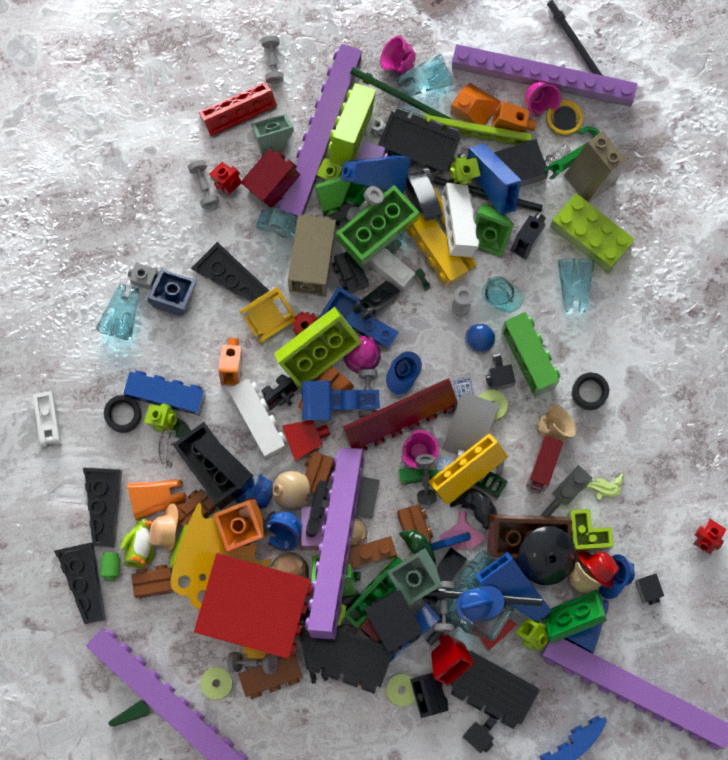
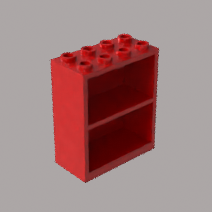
[194,553,312,659]

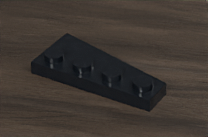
[191,242,269,303]
[83,467,122,548]
[54,542,106,624]

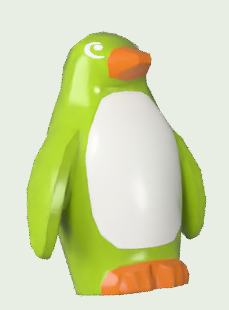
[120,518,155,568]

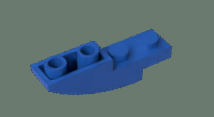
[539,715,607,760]

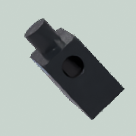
[510,213,546,260]

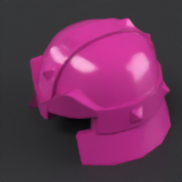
[380,35,416,74]
[524,81,562,116]
[343,335,381,373]
[401,430,439,469]

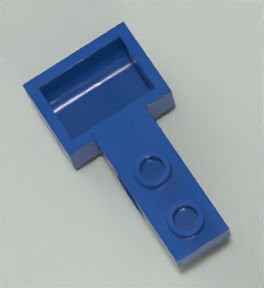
[318,286,399,349]
[301,381,380,420]

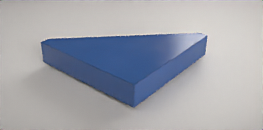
[430,532,471,550]

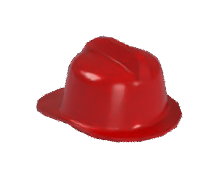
[578,551,619,587]

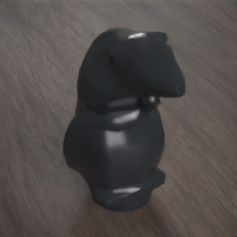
[450,488,497,531]

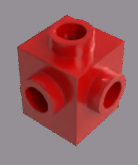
[209,162,242,195]
[292,311,318,335]
[693,519,727,555]

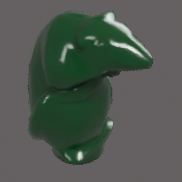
[399,529,436,565]

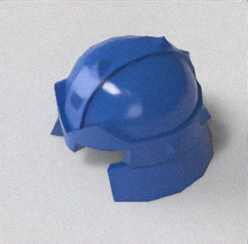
[236,474,273,509]
[266,512,303,551]

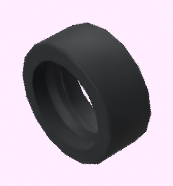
[571,372,610,410]
[104,395,142,433]

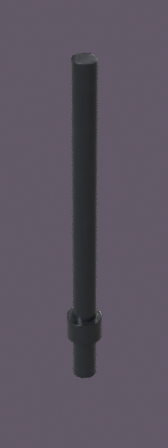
[547,0,603,76]
[433,176,543,212]
[425,587,542,607]

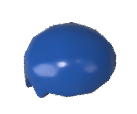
[465,323,495,352]

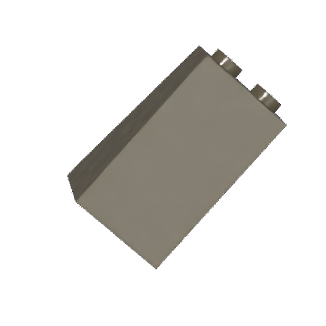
[564,131,626,202]
[288,214,336,297]

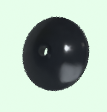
[518,526,576,586]

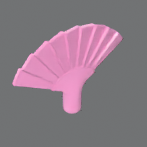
[439,512,487,550]

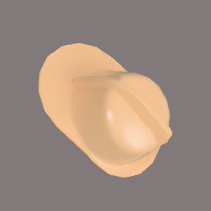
[150,504,178,551]

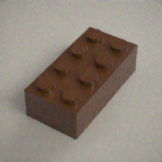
[487,514,572,559]

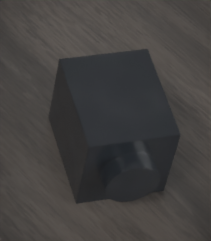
[635,573,664,605]

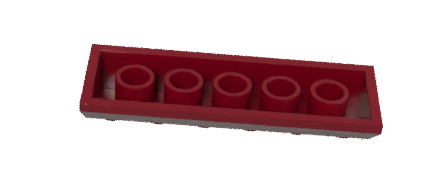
[343,378,458,453]

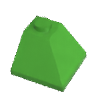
[316,177,353,217]
[474,203,514,257]

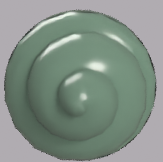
[385,238,402,254]

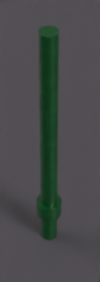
[350,67,451,119]

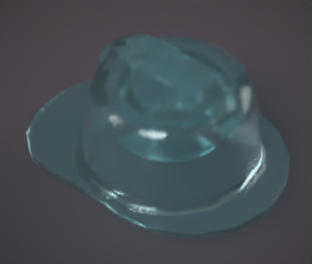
[482,276,524,313]

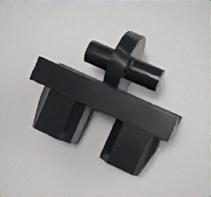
[261,374,298,410]

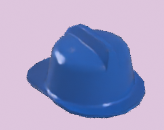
[386,351,422,395]
[599,554,635,599]
[456,586,504,622]

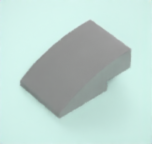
[442,391,499,454]

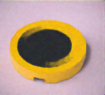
[546,99,583,136]

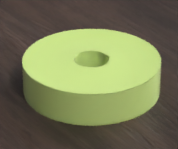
[479,390,508,421]
[200,667,233,700]
[386,674,415,707]

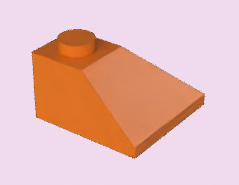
[450,83,501,125]
[213,499,264,551]

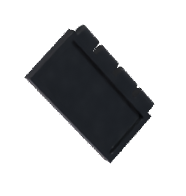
[378,107,461,173]
[305,628,392,694]
[451,650,540,729]

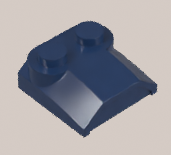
[148,268,197,315]

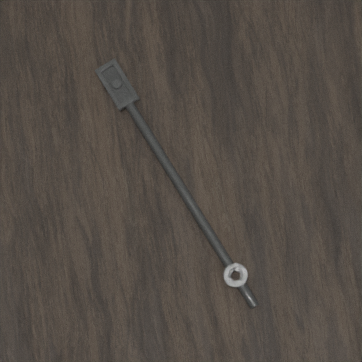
[426,465,593,646]

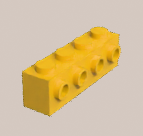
[406,214,469,288]
[428,433,508,505]

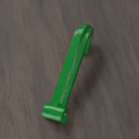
[544,126,600,179]

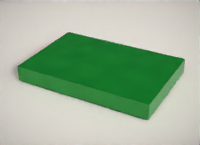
[545,590,607,643]

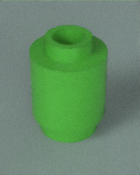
[100,552,121,581]

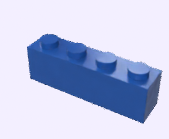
[123,370,206,416]

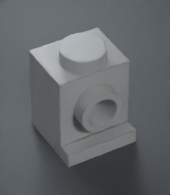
[128,262,159,290]

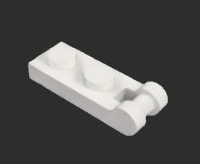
[33,391,61,448]

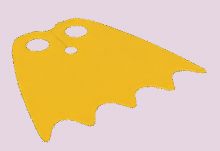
[171,503,272,610]

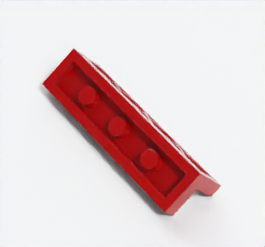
[199,82,277,136]

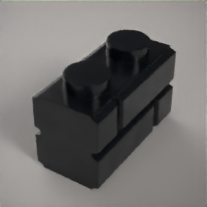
[332,251,369,294]
[410,673,449,718]

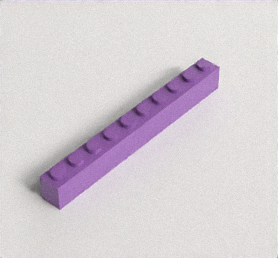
[278,44,362,221]
[452,44,638,107]
[306,448,365,640]
[86,628,249,760]
[541,639,728,751]

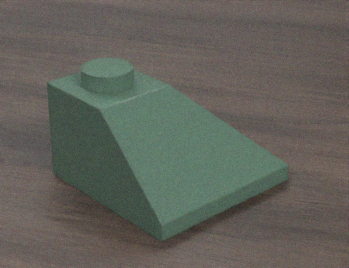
[251,114,294,156]
[387,548,442,605]

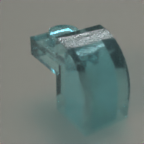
[256,208,298,239]

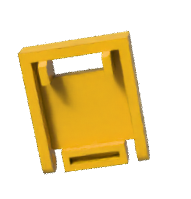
[239,286,296,343]

